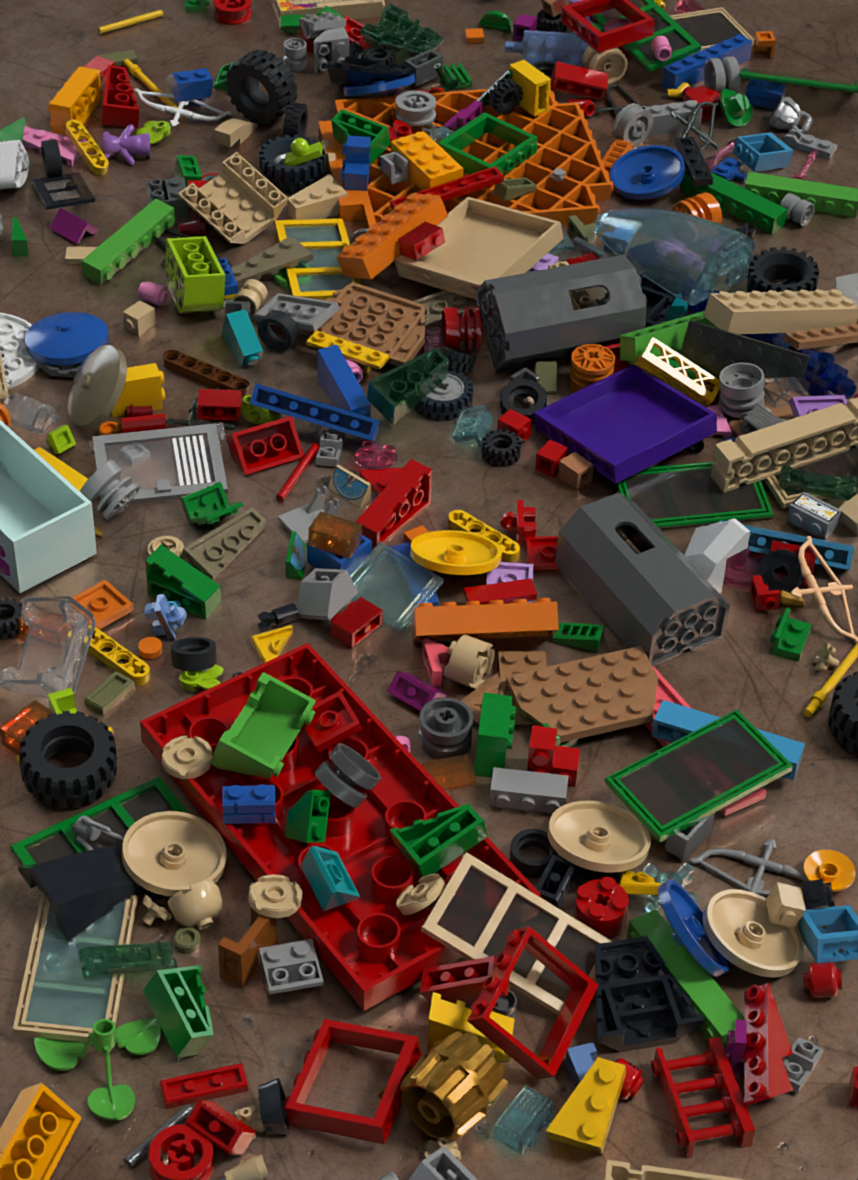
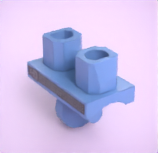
[144,594,187,641]

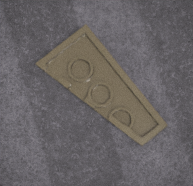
[232,236,314,287]
[183,507,267,581]

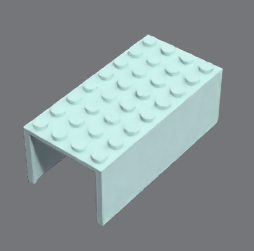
[0,420,97,593]

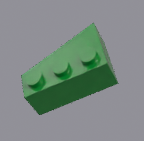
[331,109,390,165]
[145,545,221,619]
[473,692,516,777]
[390,803,488,877]
[143,965,214,1058]

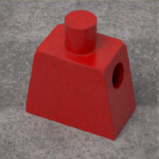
[682,85,723,121]

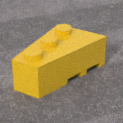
[427,992,514,1062]
[546,1057,626,1155]

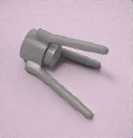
[74,816,124,851]

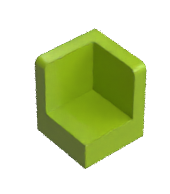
[48,688,77,715]

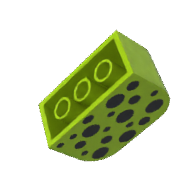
[166,236,225,313]

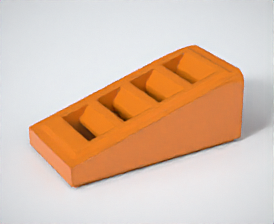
[602,138,633,171]

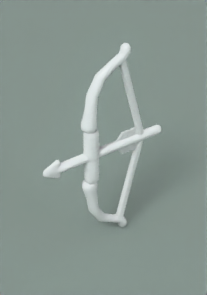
[134,88,231,127]

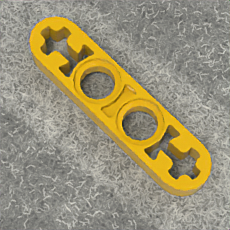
[65,119,109,175]
[448,510,520,563]
[79,627,150,685]

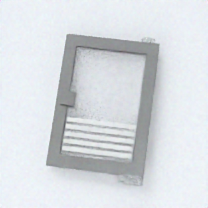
[89,423,228,504]

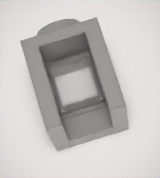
[381,151,409,184]

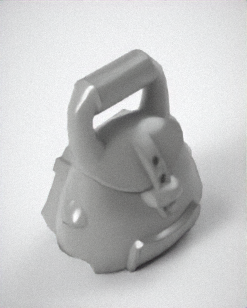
[769,97,813,134]

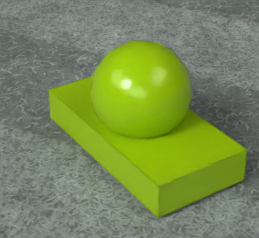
[284,138,323,166]

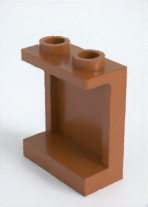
[218,906,277,989]

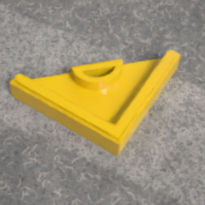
[251,625,293,664]
[620,870,662,895]

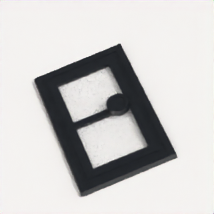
[31,172,95,210]

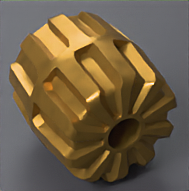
[400,1032,508,1142]

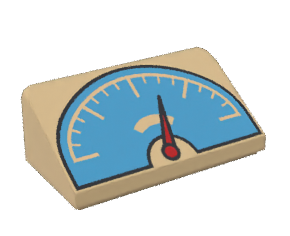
[328,465,371,508]

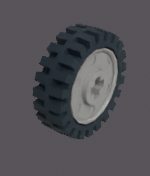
[411,367,473,421]

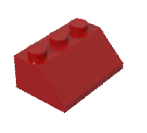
[225,416,304,476]

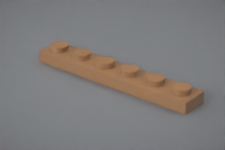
[783,323,858,350]

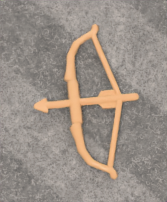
[791,536,858,643]

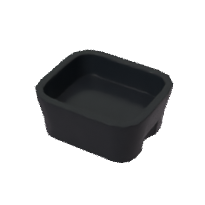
[258,1078,290,1135]

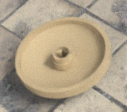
[547,801,651,872]
[122,811,227,897]
[703,889,804,977]

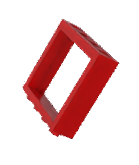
[561,0,655,53]
[467,926,599,1079]
[284,1019,421,1145]

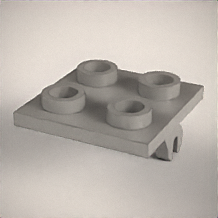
[278,486,341,544]

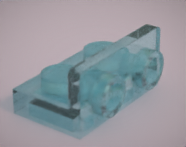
[452,405,493,447]

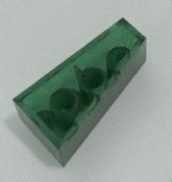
[367,348,449,425]

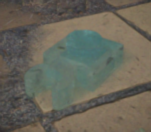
[422,123,455,143]

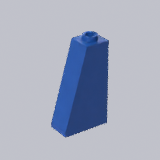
[318,344,371,417]

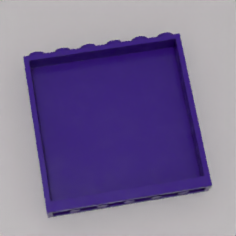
[534,365,717,484]

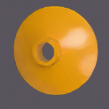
[803,849,856,892]

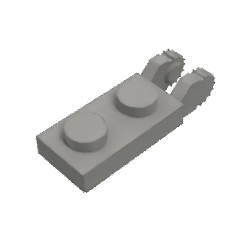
[783,129,837,159]

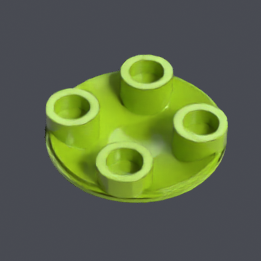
[241,395,283,425]

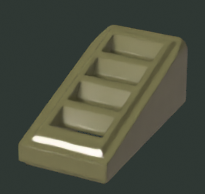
[493,177,537,201]

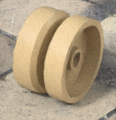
[582,45,628,85]

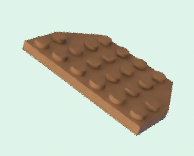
[298,282,425,369]
[506,646,658,743]

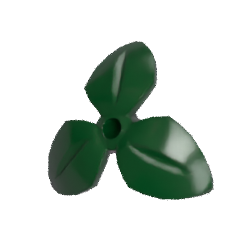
[434,63,461,92]

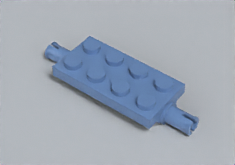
[505,30,589,68]

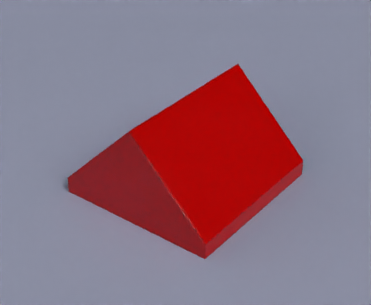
[120,414,167,446]

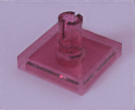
[723,545,766,589]

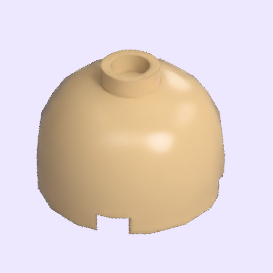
[168,880,223,930]

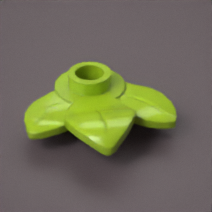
[135,121,171,145]
[179,664,224,691]

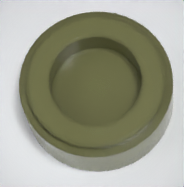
[174,927,201,954]

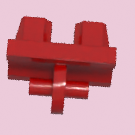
[500,500,536,544]

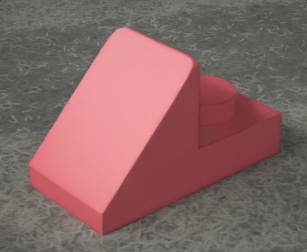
[422,638,451,688]

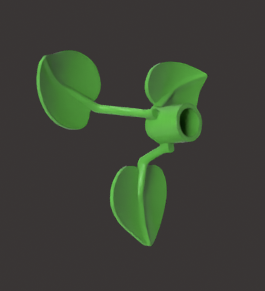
[34,1018,161,1121]

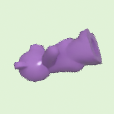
[100,125,150,165]

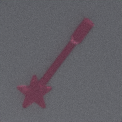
[790,149,819,181]

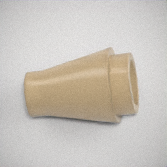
[224,1154,269,1180]

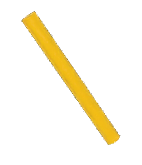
[98,10,163,34]

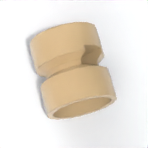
[233,279,267,317]

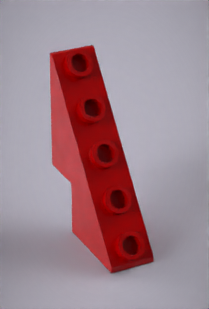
[744,983,793,1106]

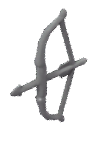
[689,839,808,900]

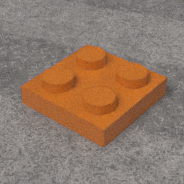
[67,580,134,630]

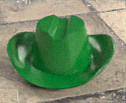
[719,89,753,127]

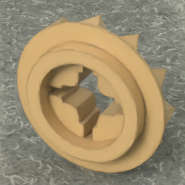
[148,536,184,558]

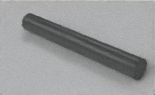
[124,1104,193,1168]

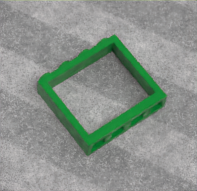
[438,112,538,176]

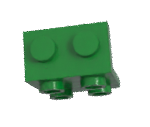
[179,482,243,525]

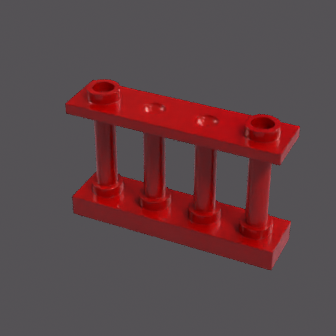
[651,1037,755,1158]

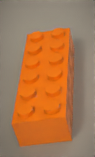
[336,193,448,279]
[411,598,559,642]

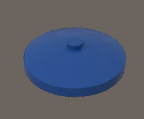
[343,74,416,98]
[610,145,686,200]
[25,312,109,365]
[658,879,730,977]

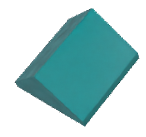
[301,846,360,911]

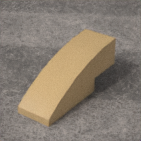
[214,118,258,148]

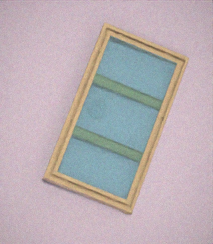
[13,892,138,1043]

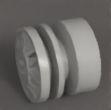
[719,362,765,418]
[80,460,140,520]

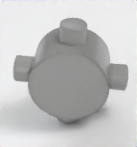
[550,168,566,181]

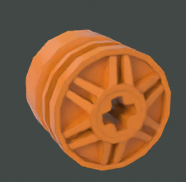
[671,192,723,241]
[569,344,615,393]

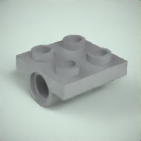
[299,12,346,39]

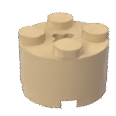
[443,635,494,689]

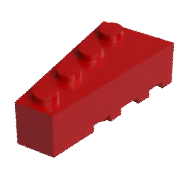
[101,65,140,128]
[355,459,432,550]

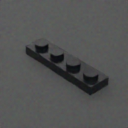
[675,137,713,187]

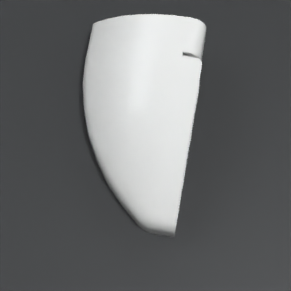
[0,140,29,190]

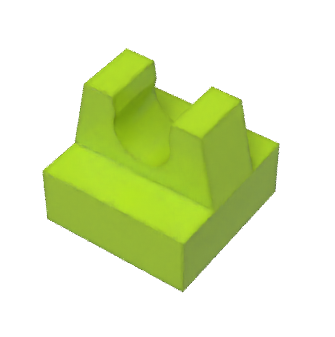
[46,425,76,454]

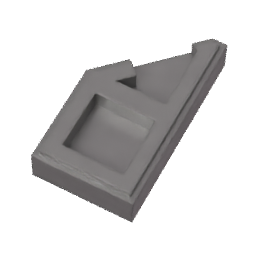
[573,237,605,259]

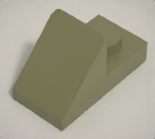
[567,215,598,245]
[533,361,557,395]

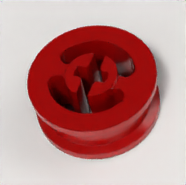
[214,0,252,25]
[149,1124,213,1180]

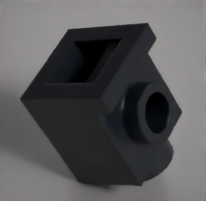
[802,879,835,909]

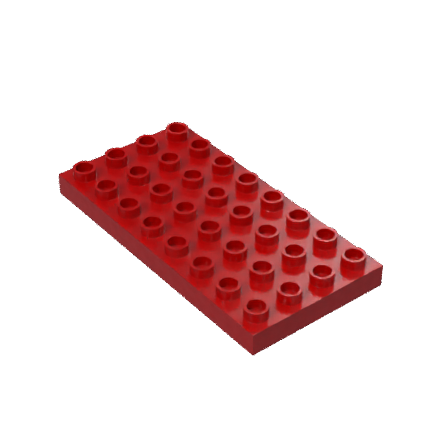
[140,643,541,1011]

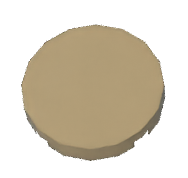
[162,736,212,779]
[396,873,446,915]
[248,874,302,918]

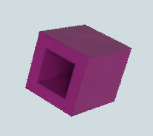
[513,14,537,41]

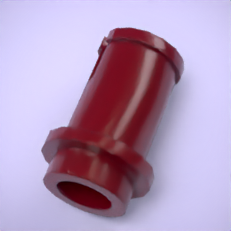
[125,404,153,418]

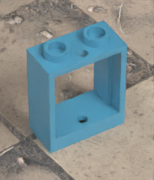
[732,132,794,172]
[799,905,858,963]

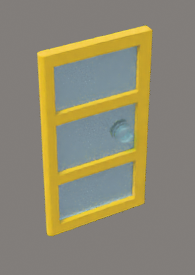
[274,218,361,300]

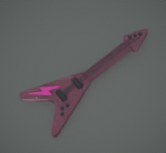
[704,139,736,172]

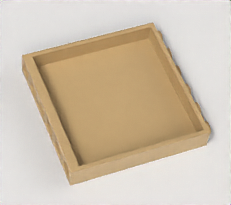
[395,197,564,300]

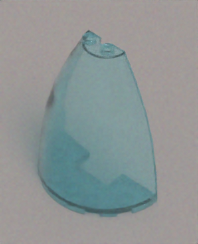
[594,208,755,306]

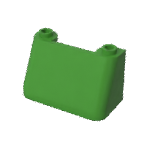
[210,672,316,779]

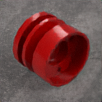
[441,306,483,350]

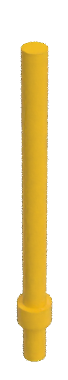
[123,59,180,117]
[803,642,858,717]

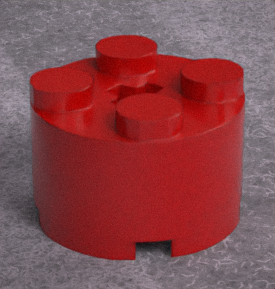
[574,877,629,940]

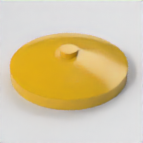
[410,530,502,575]

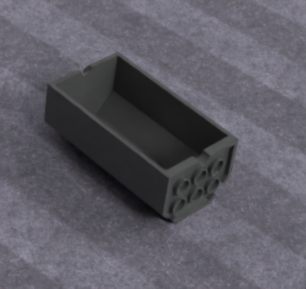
[475,255,647,371]
[555,493,730,666]

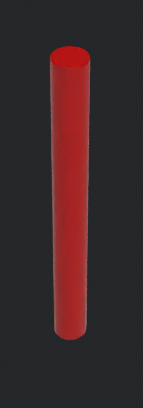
[276,443,320,502]

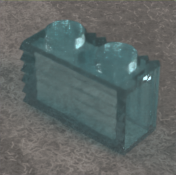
[493,1085,555,1155]

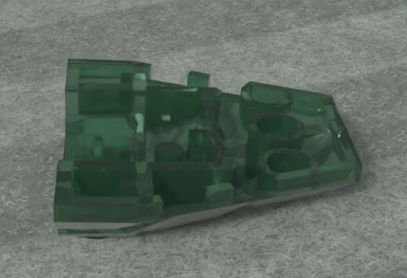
[360,4,445,55]

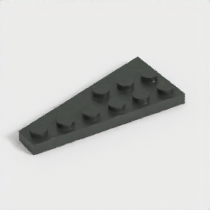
[680,320,810,379]

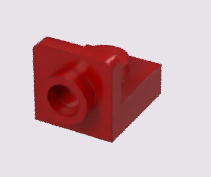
[749,575,781,611]

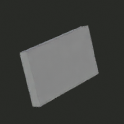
[253,293,340,332]

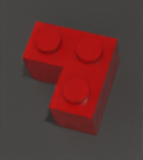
[527,725,580,787]

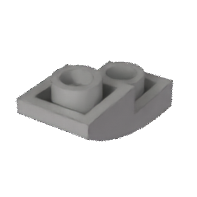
[316,429,345,467]
[783,1037,824,1094]

